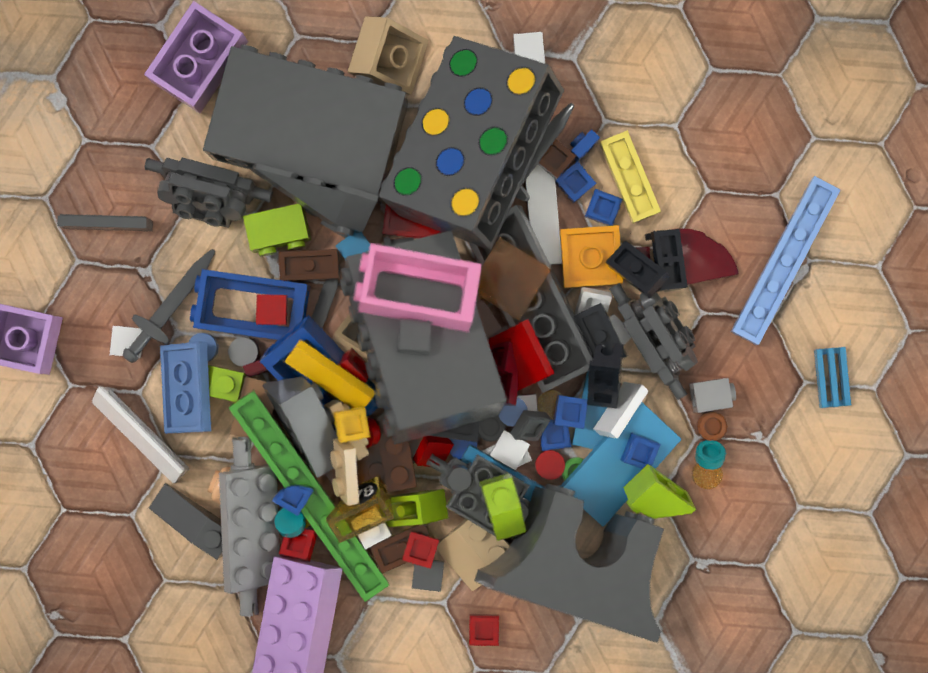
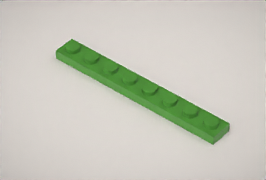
[229,390,389,602]

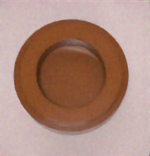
[696,412,728,441]

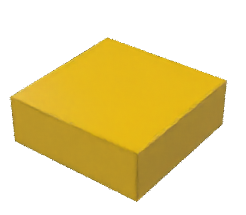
[333,406,370,443]

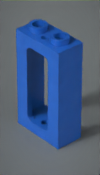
[190,269,311,340]
[260,315,378,433]

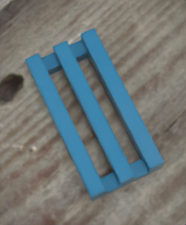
[814,347,851,408]

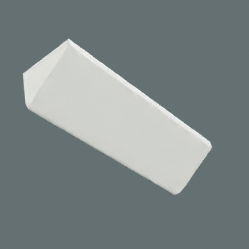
[92,387,189,483]

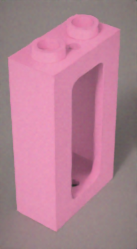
[354,244,482,332]

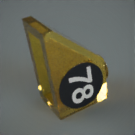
[326,476,394,543]

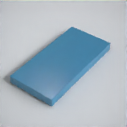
[561,402,682,527]

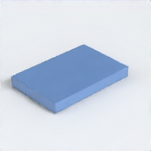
[160,341,211,434]

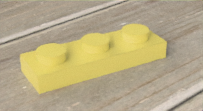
[599,130,661,224]

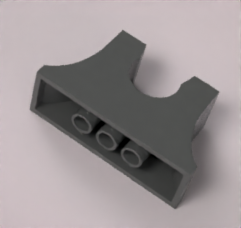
[474,483,664,643]

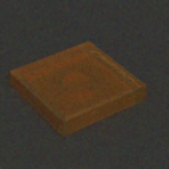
[477,237,552,320]

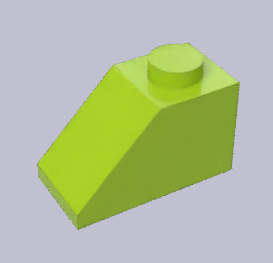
[208,365,248,402]
[623,464,696,519]
[479,473,526,541]
[379,489,449,527]

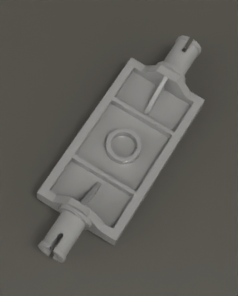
[219,437,280,617]

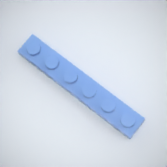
[731,176,840,345]

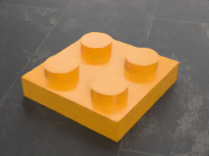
[560,225,623,289]

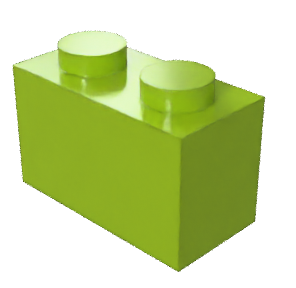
[243,204,311,257]

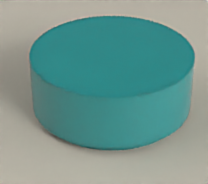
[695,440,726,470]
[274,508,306,538]

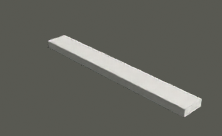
[513,32,562,265]

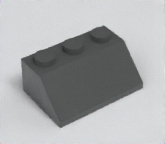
[262,376,337,478]

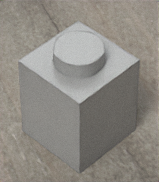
[689,378,736,413]

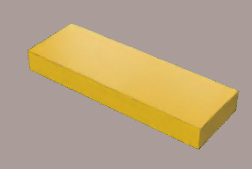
[284,340,375,408]

